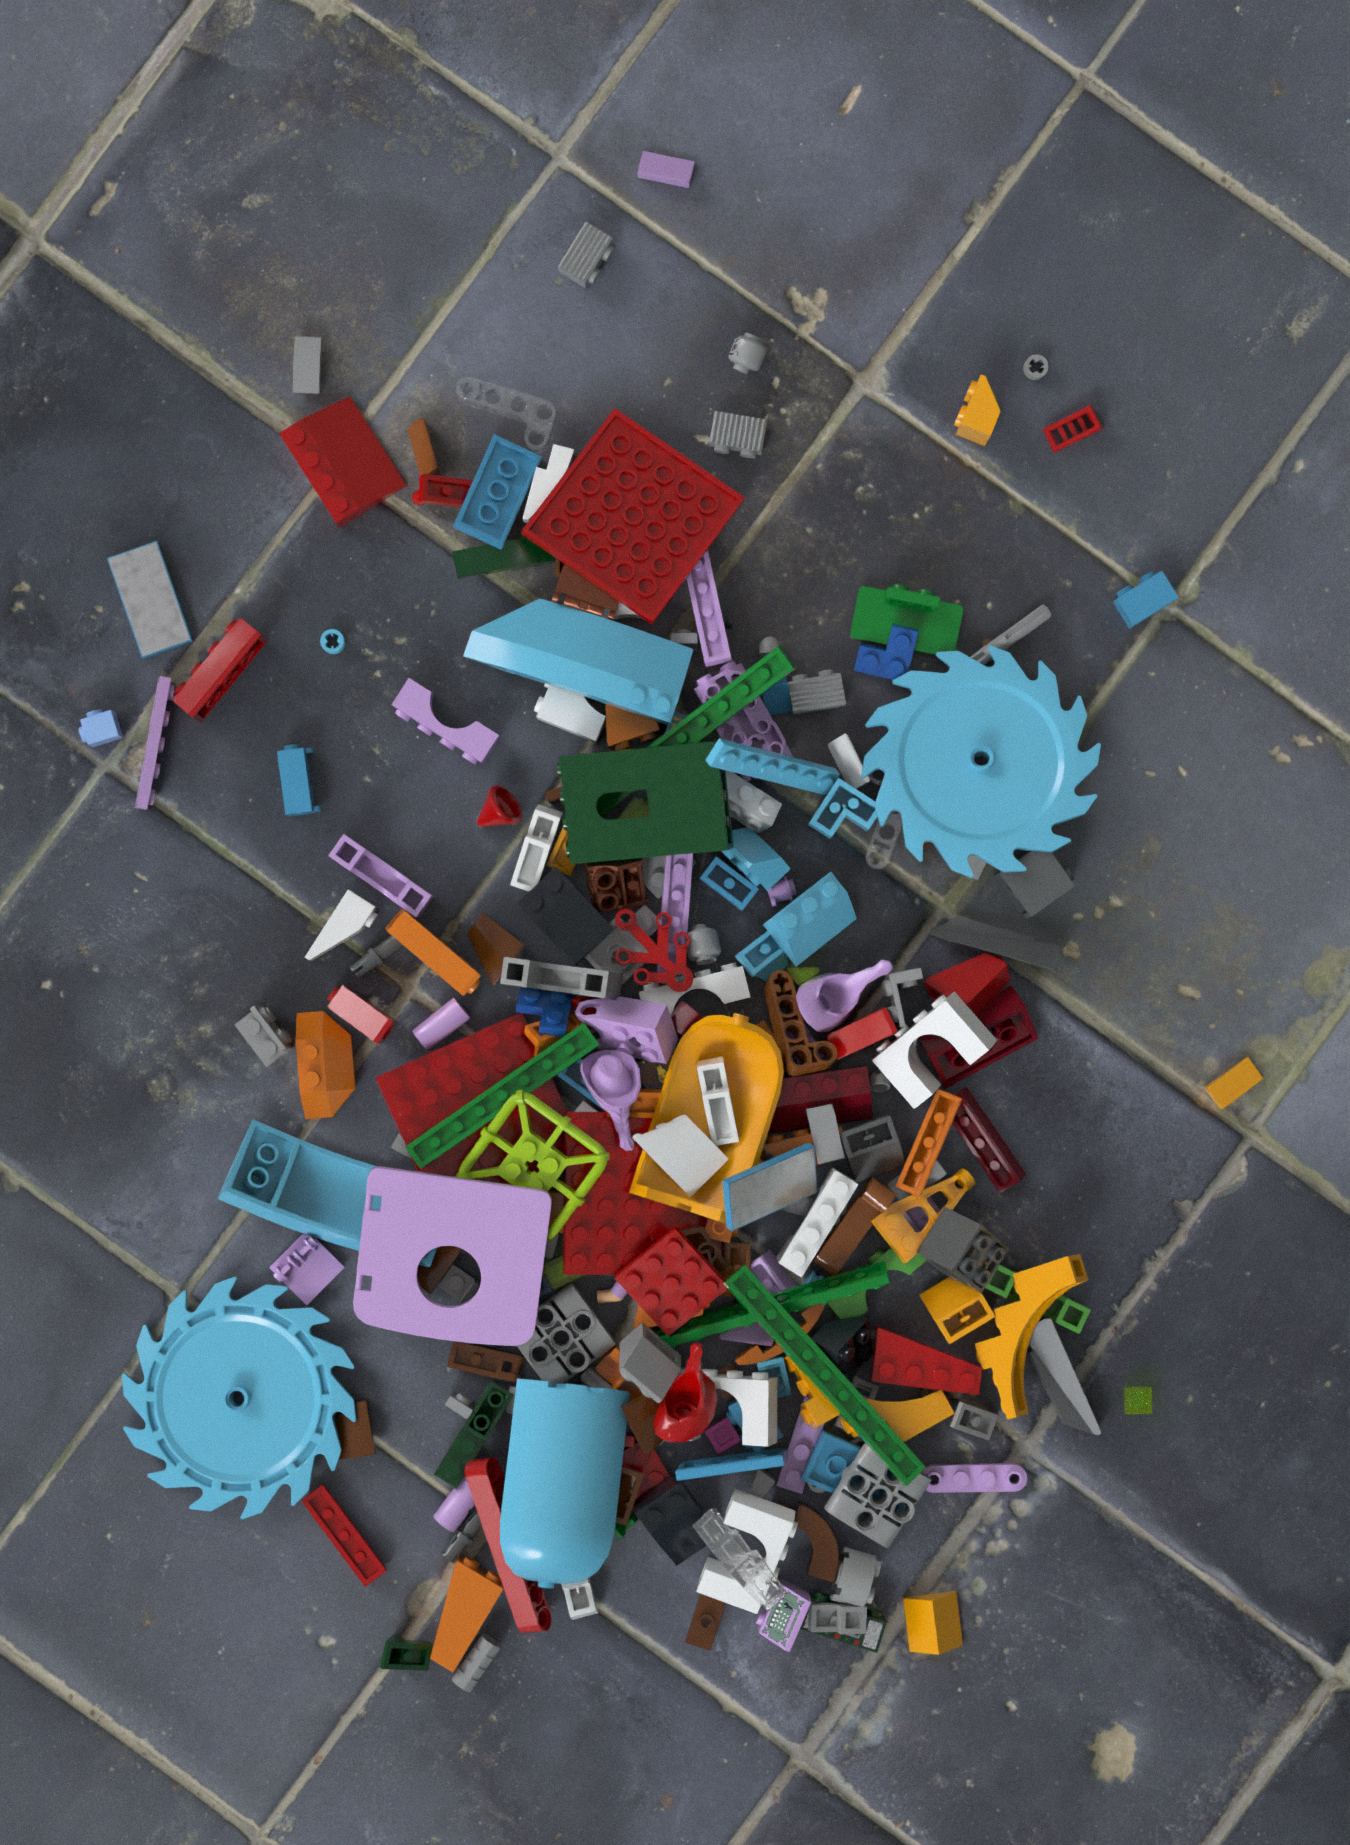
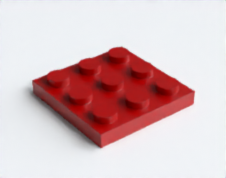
[614,1226,728,1336]

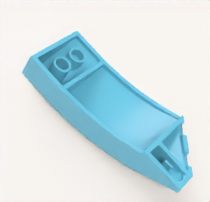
[463,599,693,725]
[218,1119,437,1267]

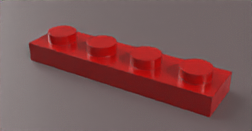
[301,1483,387,1587]

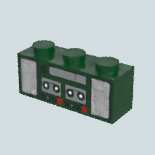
[800,1591,887,1653]

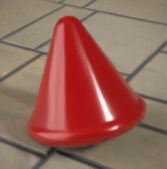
[477,785,522,827]

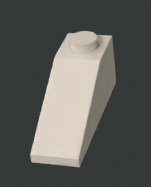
[305,890,378,961]

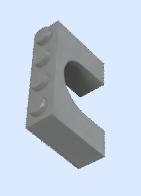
[500,957,623,1000]

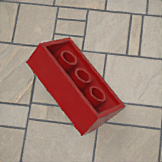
[173,618,268,723]

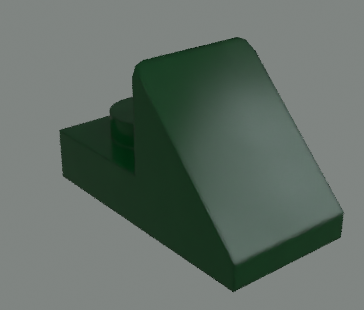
[380,1634,433,1671]

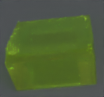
[786,967,820,985]

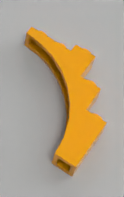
[975,1254,1088,1420]
[783,1352,955,1442]

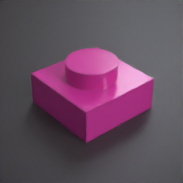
[705,1416,741,1454]

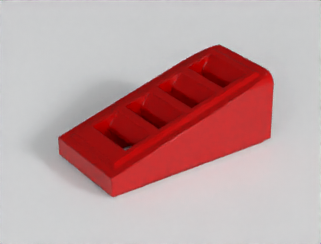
[1043,405,1103,453]

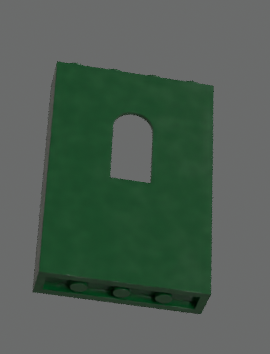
[557,740,734,864]

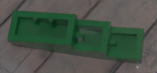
[452,538,556,579]

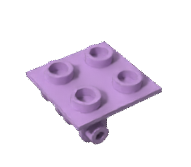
[269,1233,345,1305]

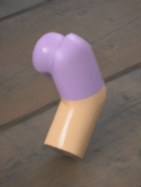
[597,1281,627,1304]

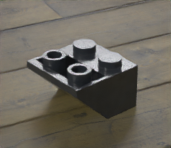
[811,1315,873,1380]

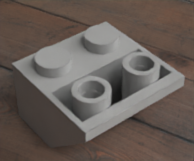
[619,1322,681,1404]

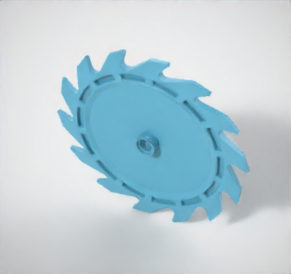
[861,645,1101,878]
[122,1276,357,1519]

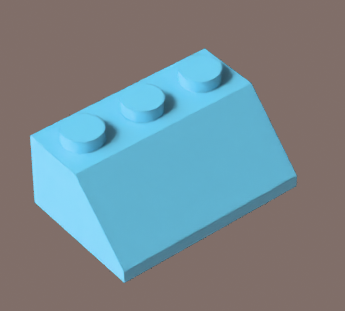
[763,872,857,966]

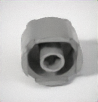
[830,1547,881,1607]

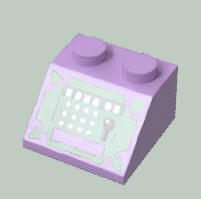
[756,1578,811,1652]

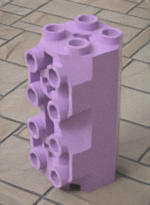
[694,660,793,782]

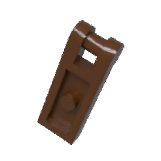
[447,1341,526,1383]

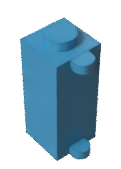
[277,744,322,816]

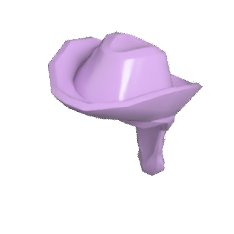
[796,960,893,1032]
[580,1050,641,1151]

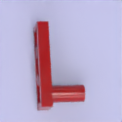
[412,474,473,508]

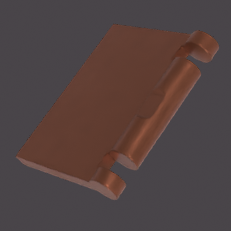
[552,564,619,621]

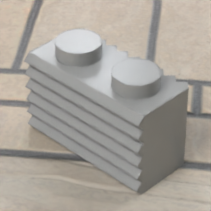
[558,222,615,288]
[709,411,767,458]
[788,669,846,715]

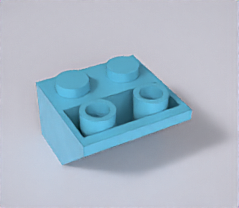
[722,827,790,891]

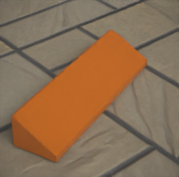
[895,1089,962,1197]

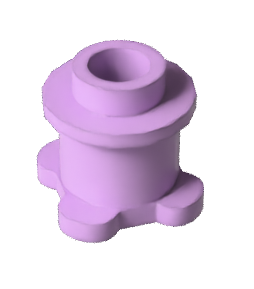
[768,875,797,907]

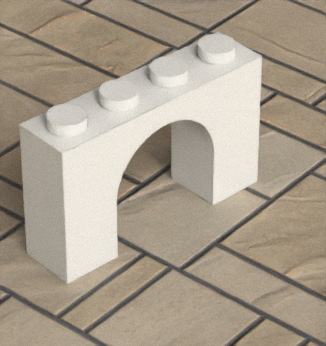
[872,991,997,1109]
[776,1167,859,1277]
[676,1367,777,1447]
[696,1489,798,1614]

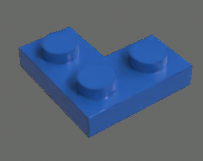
[854,624,918,680]
[516,986,573,1037]

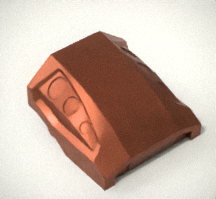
[585,858,649,912]

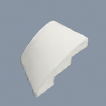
[632,1114,729,1197]

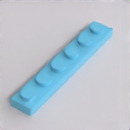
[706,738,840,795]

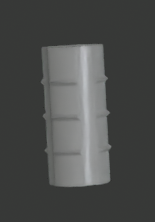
[452,1633,501,1692]

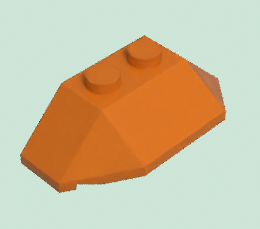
[295,1011,356,1119]

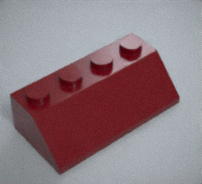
[918,985,1038,1089]
[768,1066,873,1134]

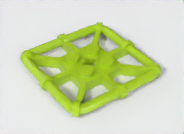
[456,1089,610,1243]

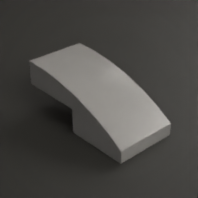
[293,336,322,394]
[808,1603,867,1634]

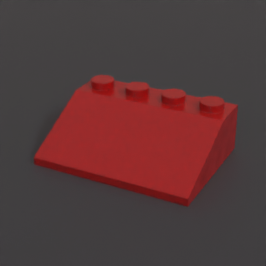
[279,396,407,528]

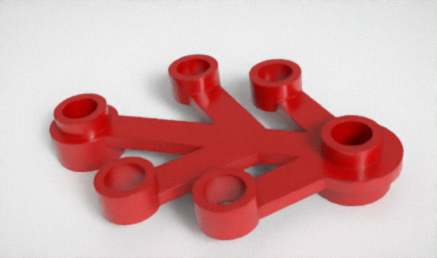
[615,909,693,992]

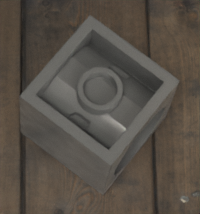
[994,850,1075,919]
[917,1207,1009,1293]

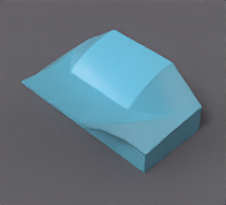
[735,931,788,982]

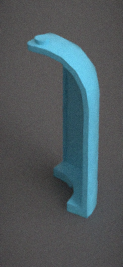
[500,1379,630,1589]

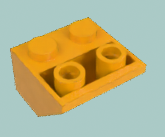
[954,375,1001,446]
[919,1277,996,1344]

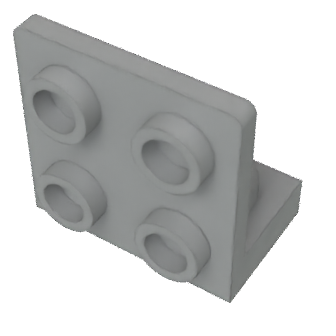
[882,968,923,1027]
[235,1005,293,1067]

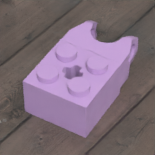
[575,996,678,1064]

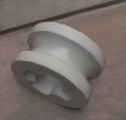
[1023,354,1049,380]

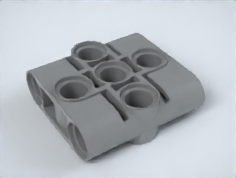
[517,1282,617,1384]
[824,1443,932,1549]

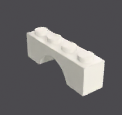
[639,962,750,1015]

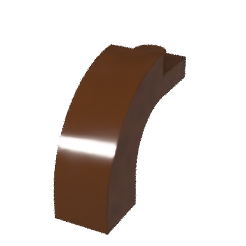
[776,1500,839,1583]

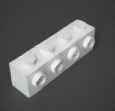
[726,771,782,833]

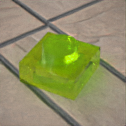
[1123,1386,1152,1415]

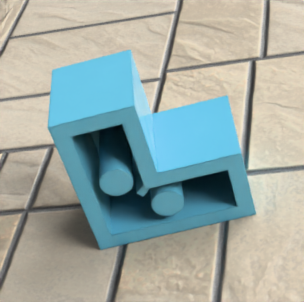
[808,778,877,839]

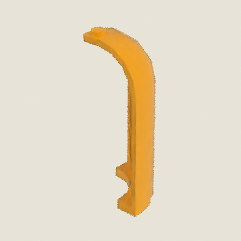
[629,1013,784,1223]

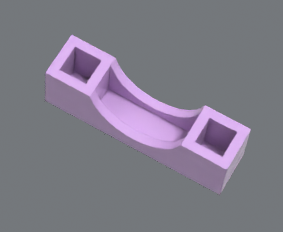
[392,678,500,765]
[328,834,434,918]

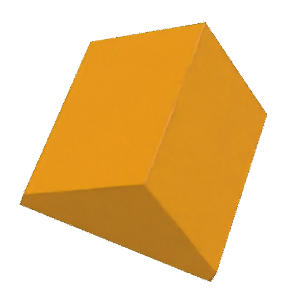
[903,1591,963,1655]

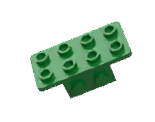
[850,584,963,655]

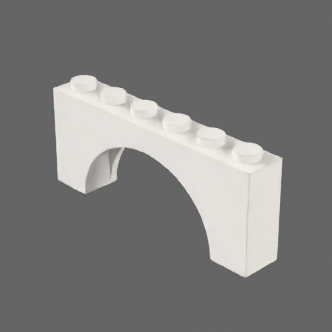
[534,602,646,743]

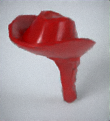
[653,1342,718,1442]

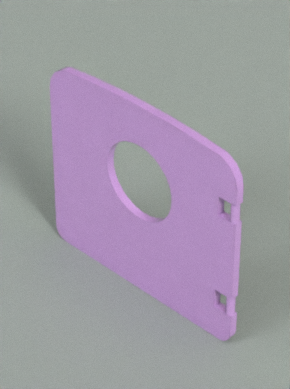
[353,1166,552,1346]

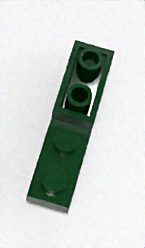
[433,1381,514,1489]

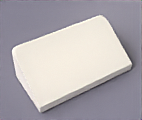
[828,733,870,789]

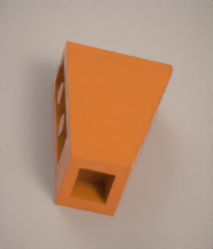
[606,704,659,750]
[385,908,481,996]
[430,1556,504,1672]

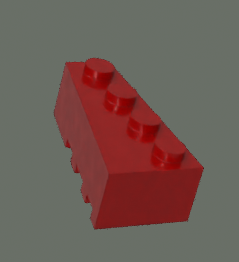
[870,1324,982,1395]

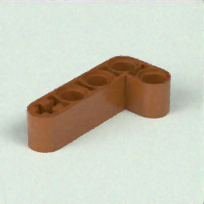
[763,970,837,1076]
[812,1177,896,1276]

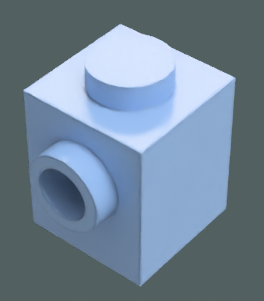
[79,709,124,747]

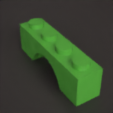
[828,1246,927,1319]
[985,1264,1091,1334]

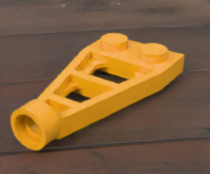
[871,1168,976,1264]

